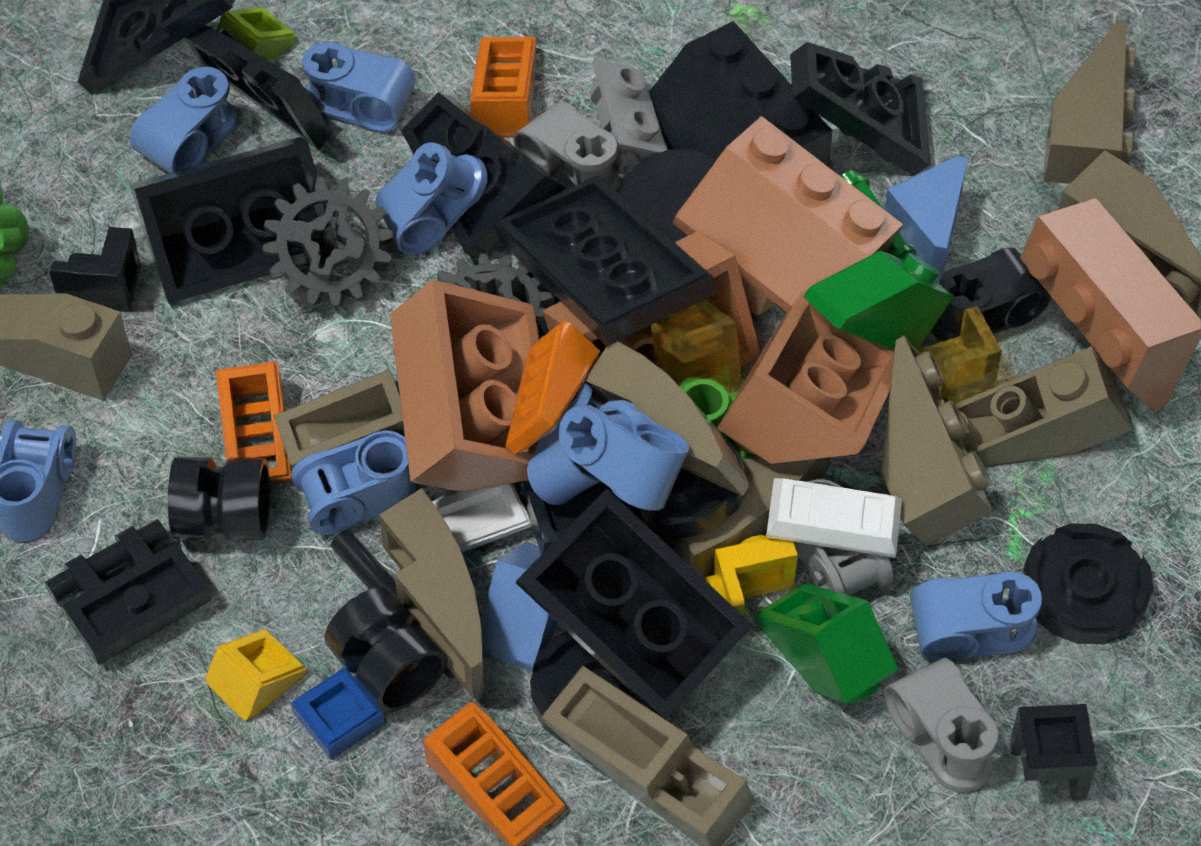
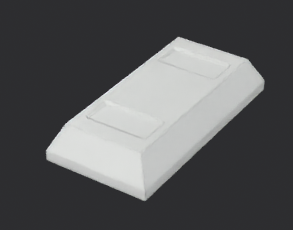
[766,478,902,558]
[432,483,532,553]

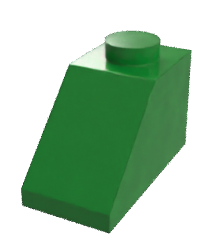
[803,250,954,350]
[754,583,899,703]

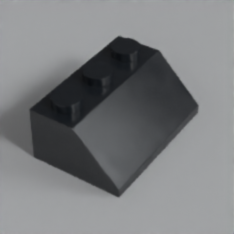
[649,21,833,167]
[130,137,338,304]
[515,488,753,720]

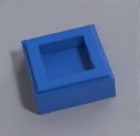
[291,668,385,760]

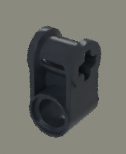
[931,247,1051,347]

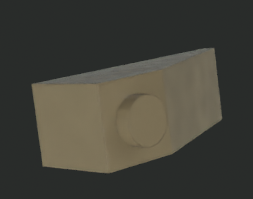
[0,294,132,401]

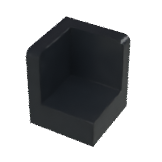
[49,227,141,312]
[1010,704,1097,800]

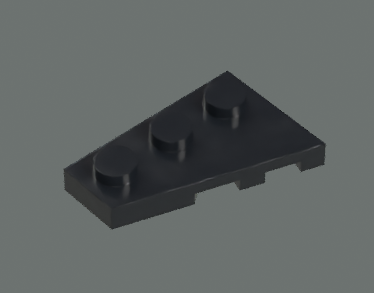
[77,0,235,95]
[185,25,333,150]
[790,42,931,176]
[401,92,560,259]

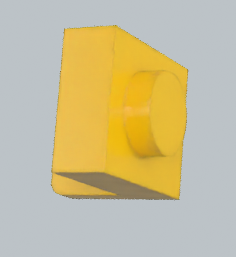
[705,535,798,616]

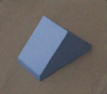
[884,156,968,284]
[481,542,558,672]

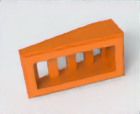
[470,37,537,137]
[506,321,600,455]
[216,361,292,485]
[424,701,565,846]

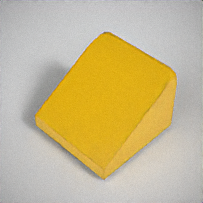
[206,629,307,720]

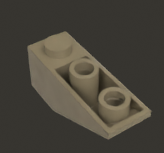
[1044,20,1136,184]
[1059,150,1201,319]
[881,336,993,546]
[955,346,1132,467]

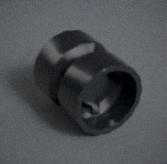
[168,456,270,540]
[324,587,447,713]

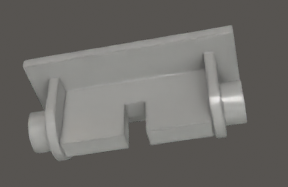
[590,58,667,176]

